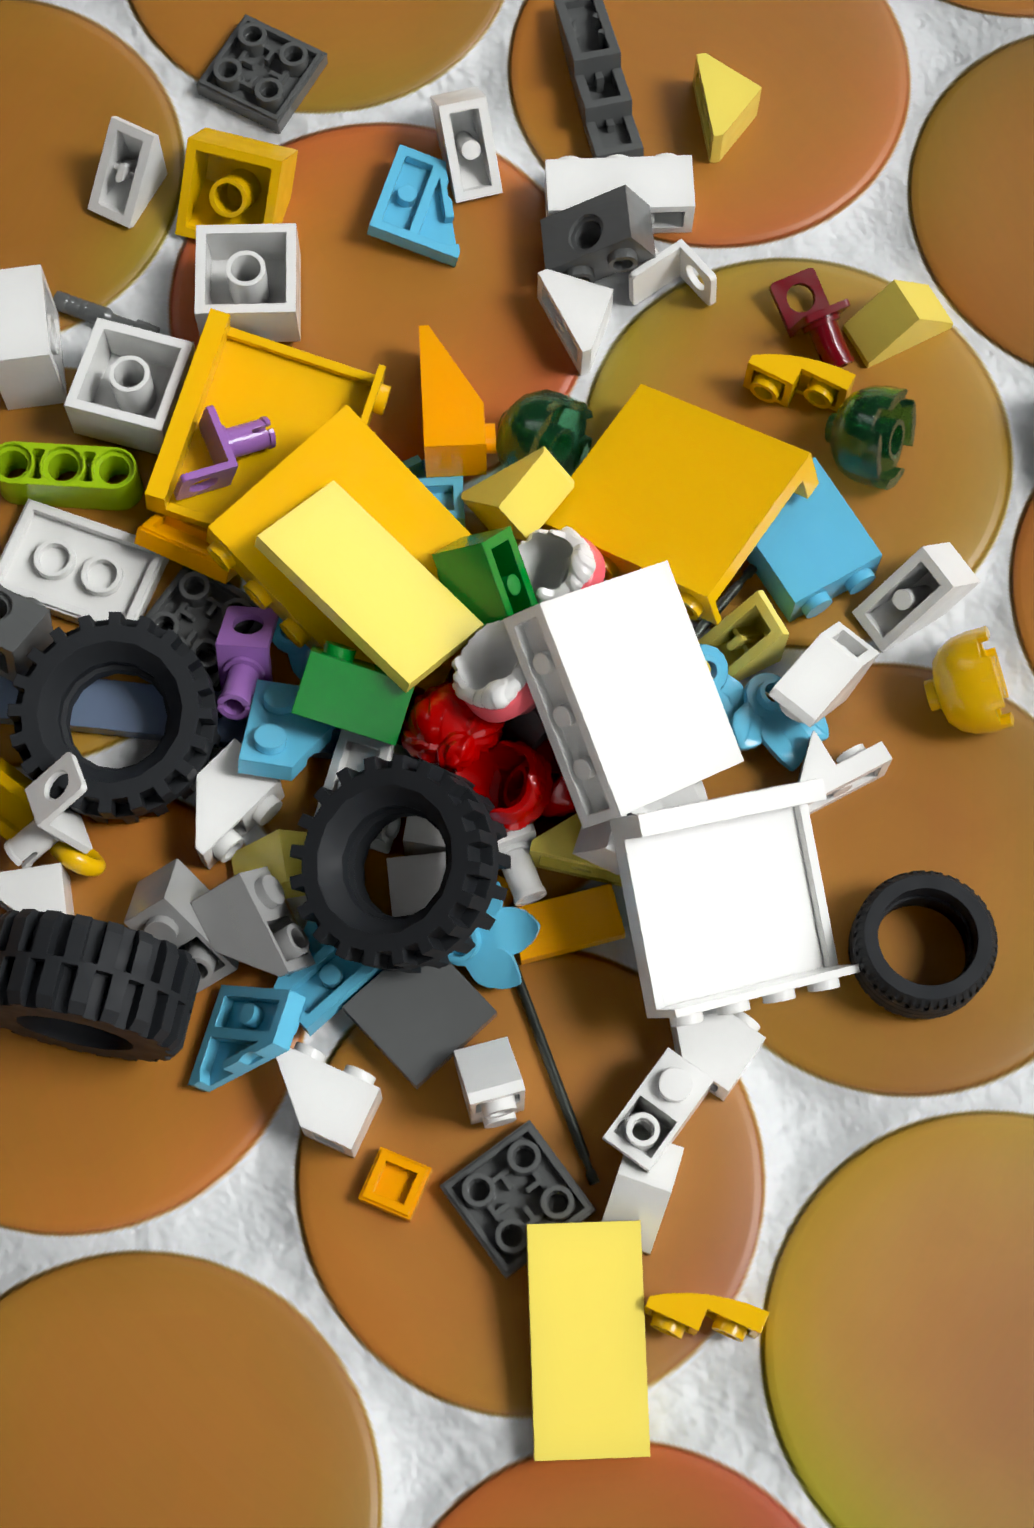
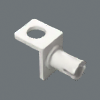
[629,239,717,306]
[4,752,93,868]
[497,824,547,907]

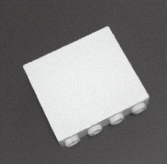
[503,560,744,829]
[610,778,860,1027]

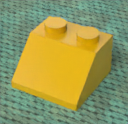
[175,127,298,239]

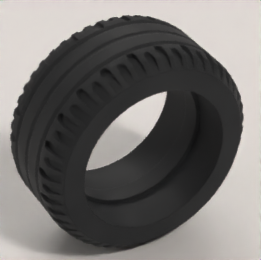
[848,870,998,1019]

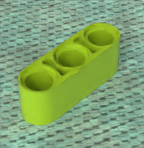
[0,441,144,511]

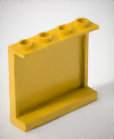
[145,308,391,529]
[541,384,819,626]
[206,404,471,664]

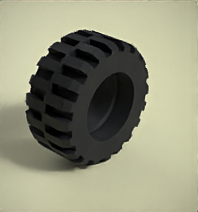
[0,909,201,1062]

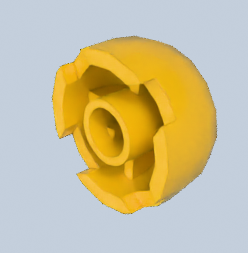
[924,626,1014,734]

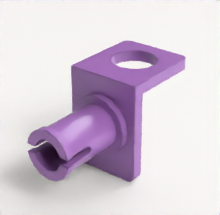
[174,405,276,500]
[215,606,279,720]

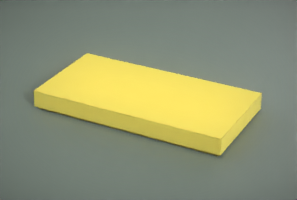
[254,480,484,693]
[526,1220,650,1461]

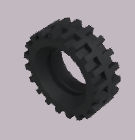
[7,612,222,824]
[290,754,511,974]

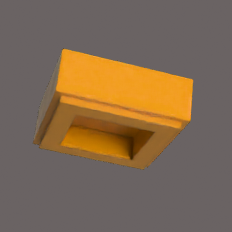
[358,1147,432,1222]

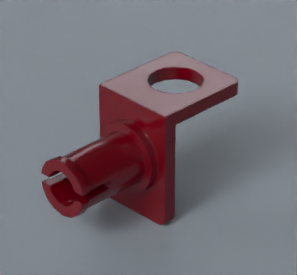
[769,268,855,368]

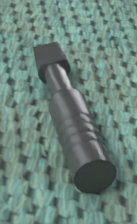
[53,291,160,333]

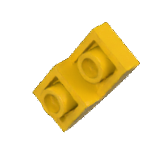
[743,354,856,413]
[644,1293,770,1342]

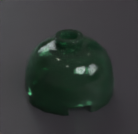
[825,385,916,490]
[496,389,593,476]

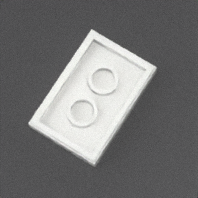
[0,498,169,624]

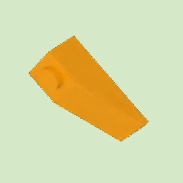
[418,325,496,478]

